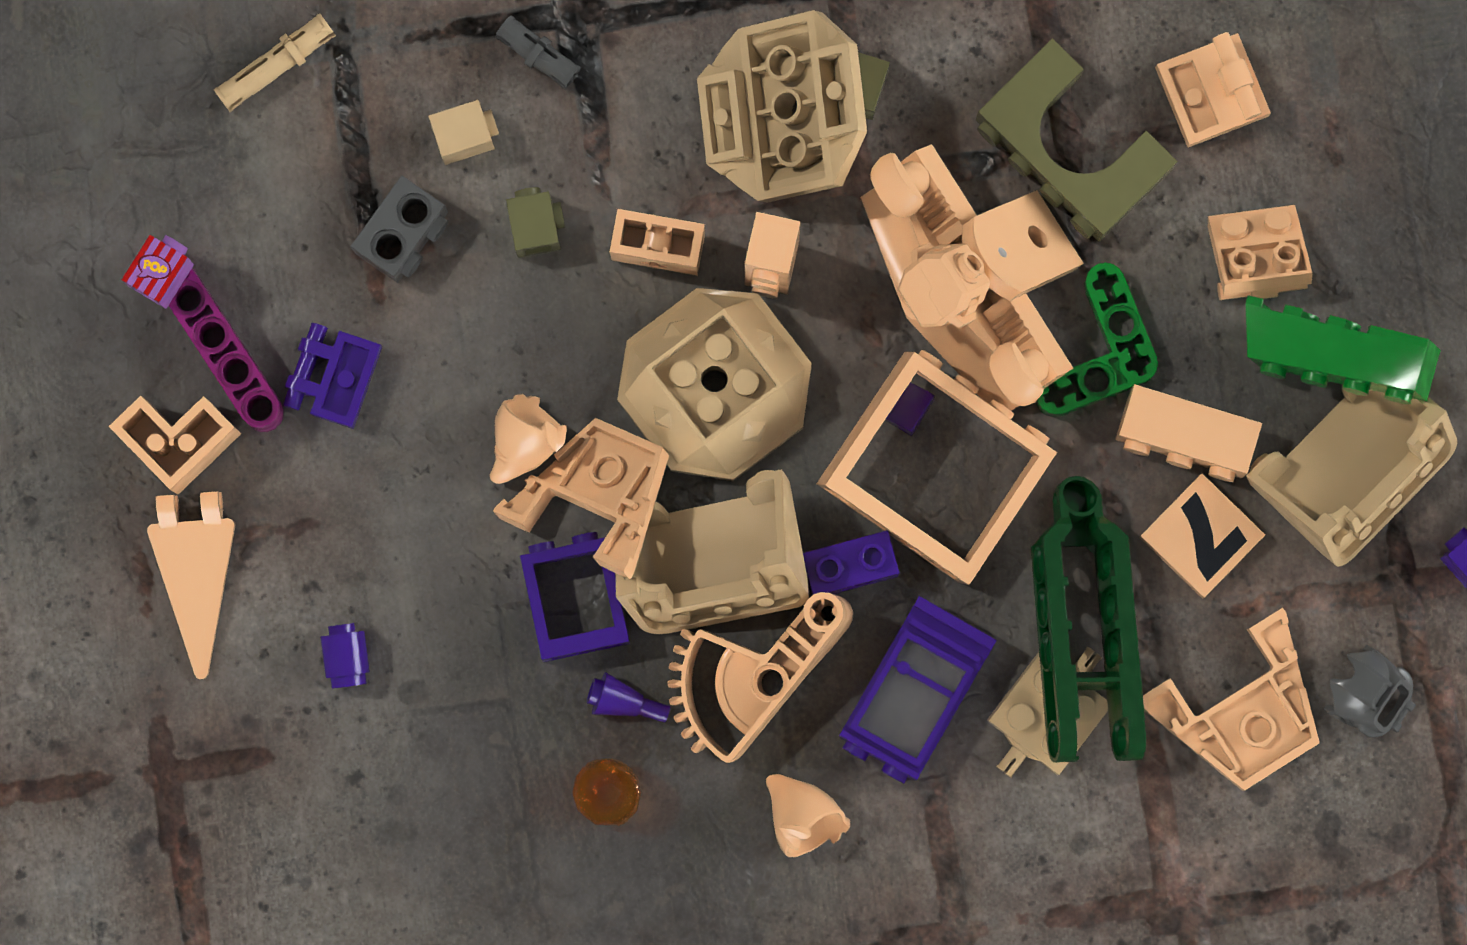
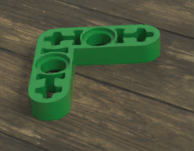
[1036,262,1158,417]

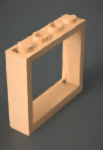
[816,350,1057,585]

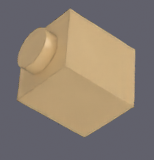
[429,100,499,165]

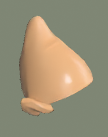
[490,394,567,484]
[766,774,850,857]

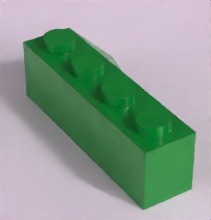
[1246,295,1441,404]

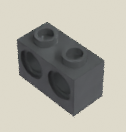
[350,175,449,283]

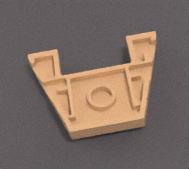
[493,418,669,579]
[1143,608,1320,791]

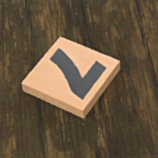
[1139,473,1266,599]

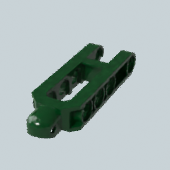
[1031,476,1146,763]

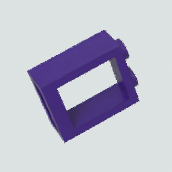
[520,532,630,662]

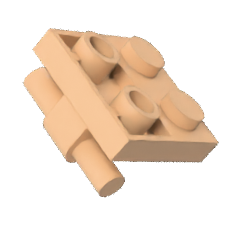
[1155,32,1271,147]
[1208,205,1312,300]

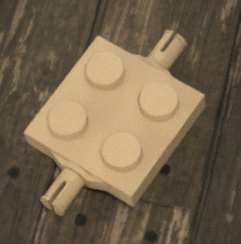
[987,647,1108,778]

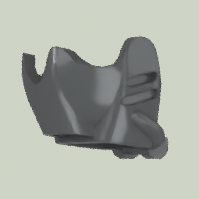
[1323,645,1416,737]

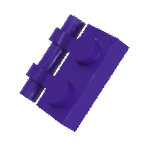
[283,323,382,429]

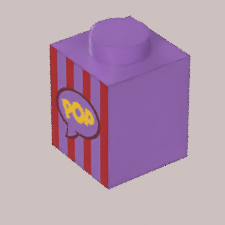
[121,235,194,309]

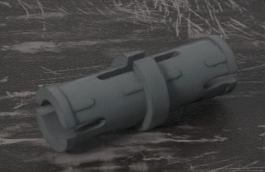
[495,15,581,90]

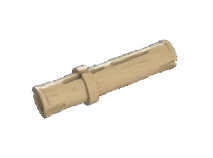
[213,13,336,112]

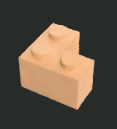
[109,396,241,495]

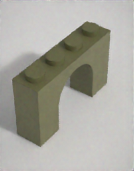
[976,38,1178,242]

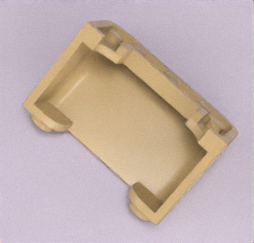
[1246,384,1457,567]
[615,469,809,634]

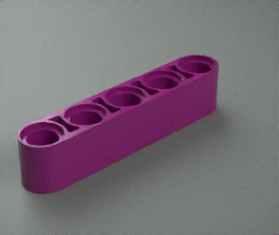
[169,267,284,432]

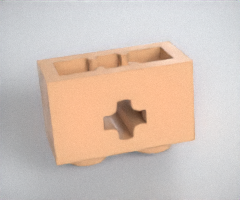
[609,209,705,276]

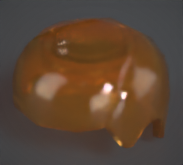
[572,758,641,826]

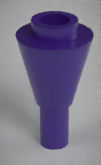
[587,672,670,723]

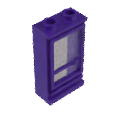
[838,596,997,784]

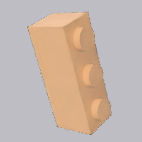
[745,212,800,298]
[1115,384,1262,482]

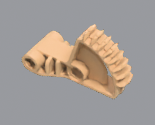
[668,592,853,763]

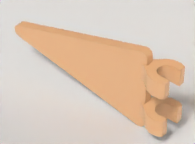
[147,491,235,679]

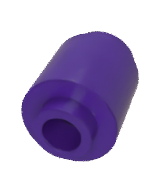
[320,623,370,689]

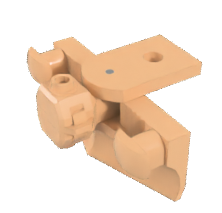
[860,144,1084,411]

